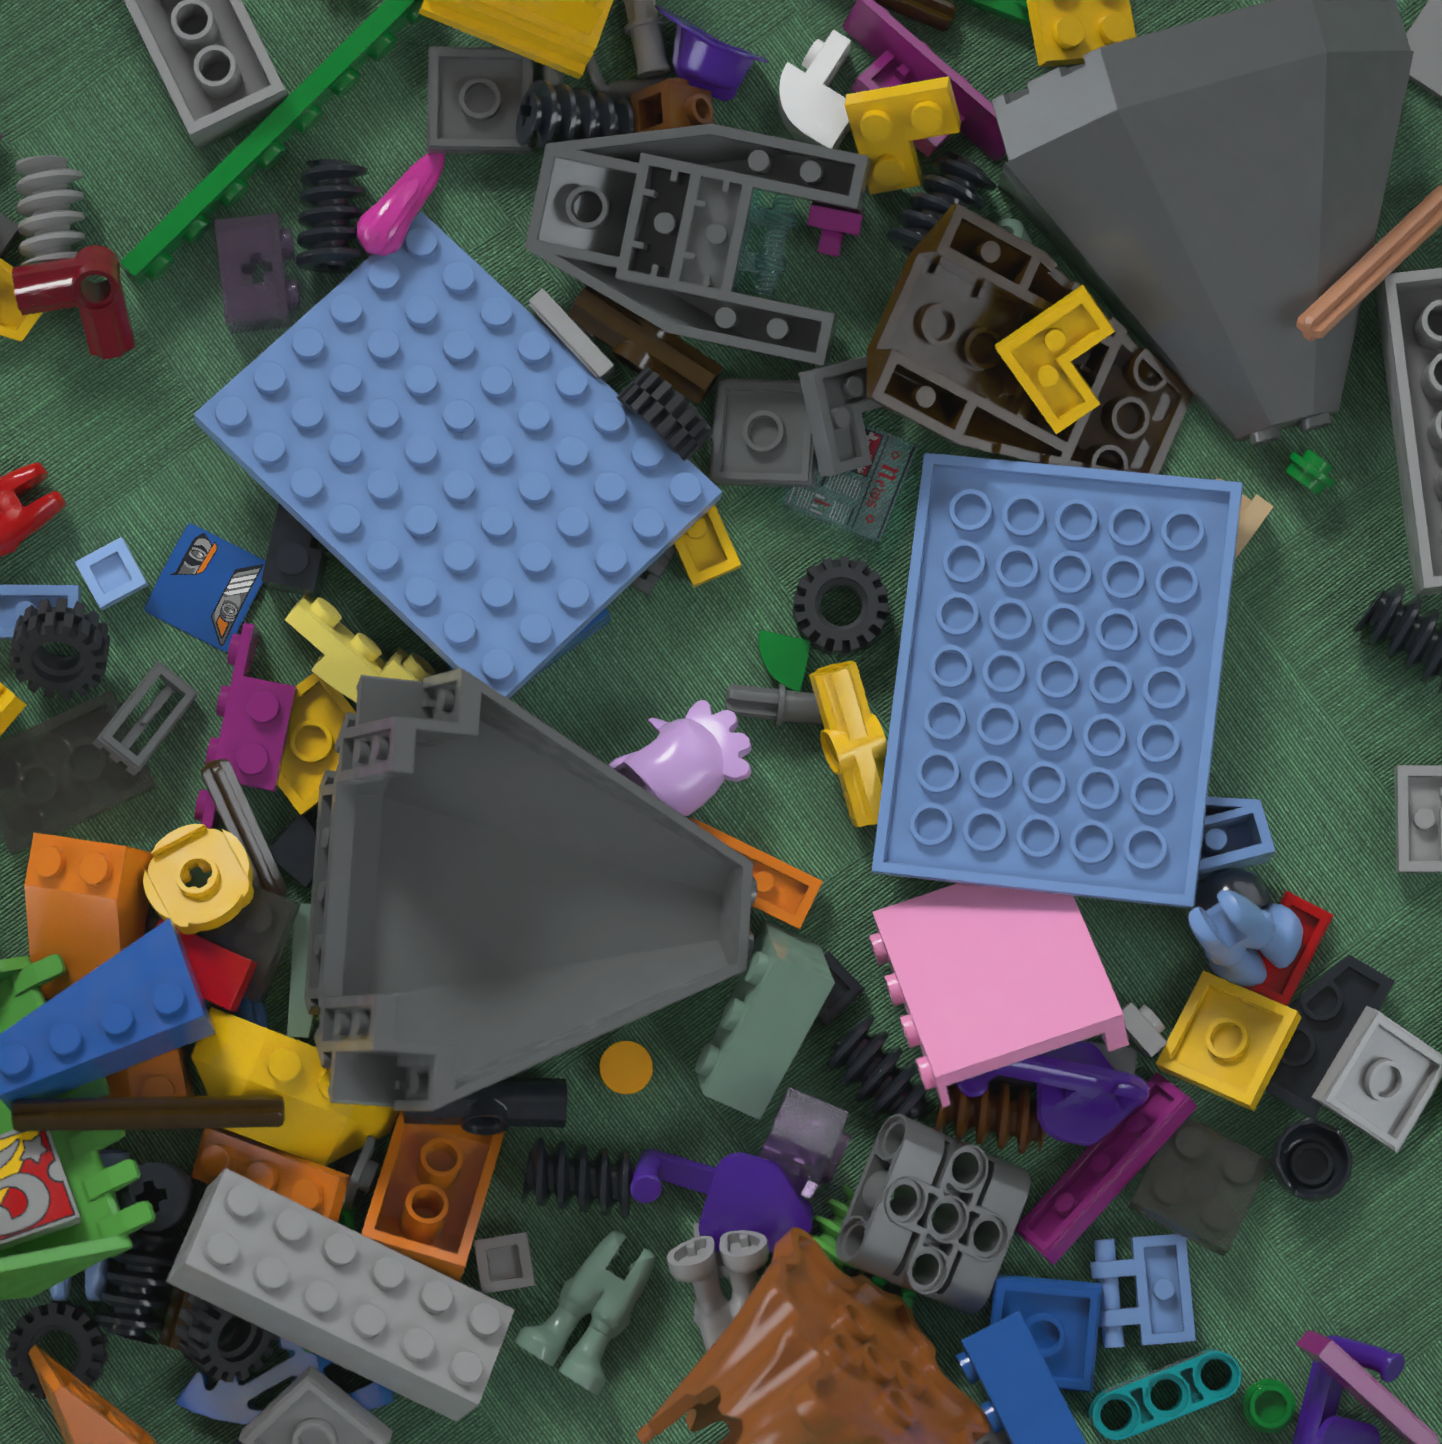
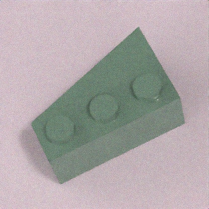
[695,920,835,1120]

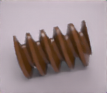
[934,1080,1046,1154]

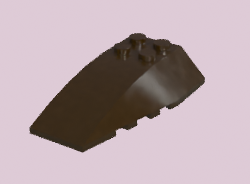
[867,203,1193,474]

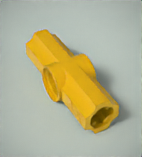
[809,661,887,827]

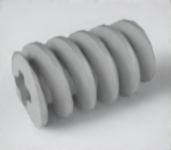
[15,155,86,266]

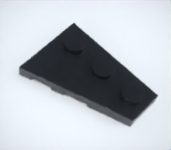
[1264,954,1395,1118]

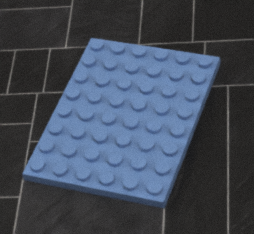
[194,211,723,699]
[872,453,1243,909]

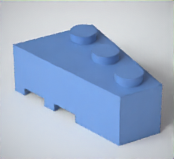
[1115,797,1275,902]

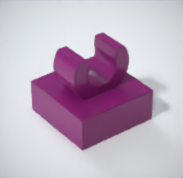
[807,202,865,257]

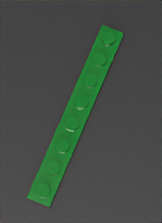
[120,0,425,285]

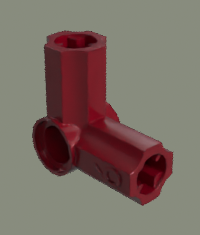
[12,245,135,360]

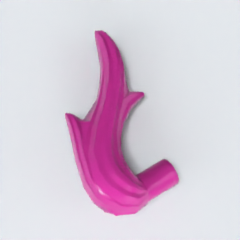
[357,153,445,256]

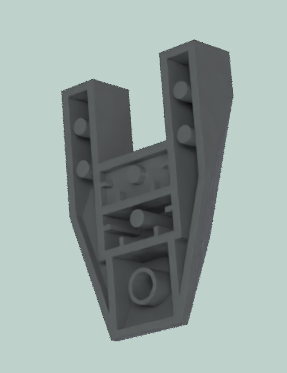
[525,124,872,366]

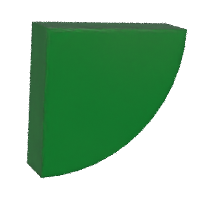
[758,630,811,692]

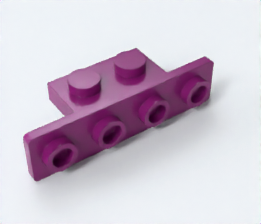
[843,0,1006,162]
[194,623,297,830]

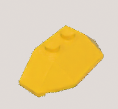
[190,1006,399,1166]

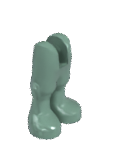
[513,1229,657,1396]

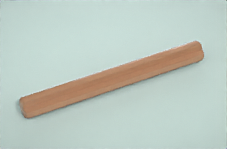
[1296,185,1442,341]

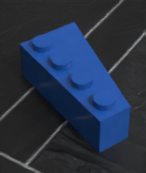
[956,1311,1087,1444]

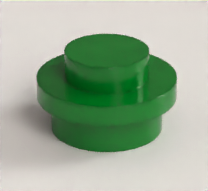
[1285,448,1336,495]
[1242,1378,1296,1433]

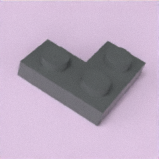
[799,355,883,477]

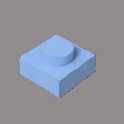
[75,537,149,611]

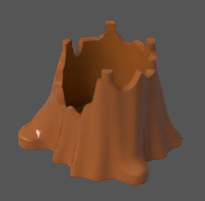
[637,1227,990,1444]

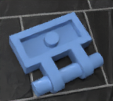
[1090,1233,1196,1348]

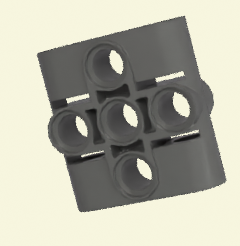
[836,1114,1031,1314]

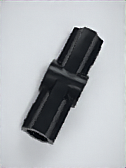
[403,1077,567,1136]

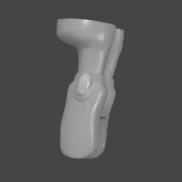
[666,1230,769,1352]

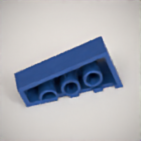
[0,918,216,1111]

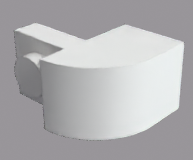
[778,30,851,149]

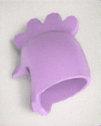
[608,700,752,817]

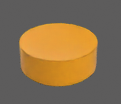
[599,1041,653,1095]

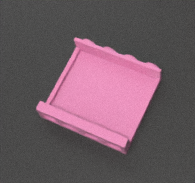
[869,883,1129,1107]

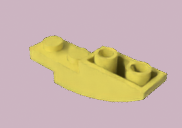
[285,593,436,703]

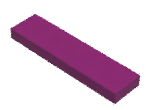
[1015,1072,1198,1265]

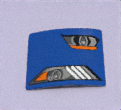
[144,523,266,652]

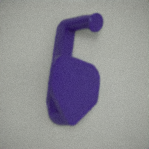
[957,1041,1150,1146]
[630,1148,814,1253]
[1292,1335,1405,1444]

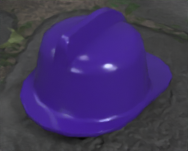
[655,4,769,101]

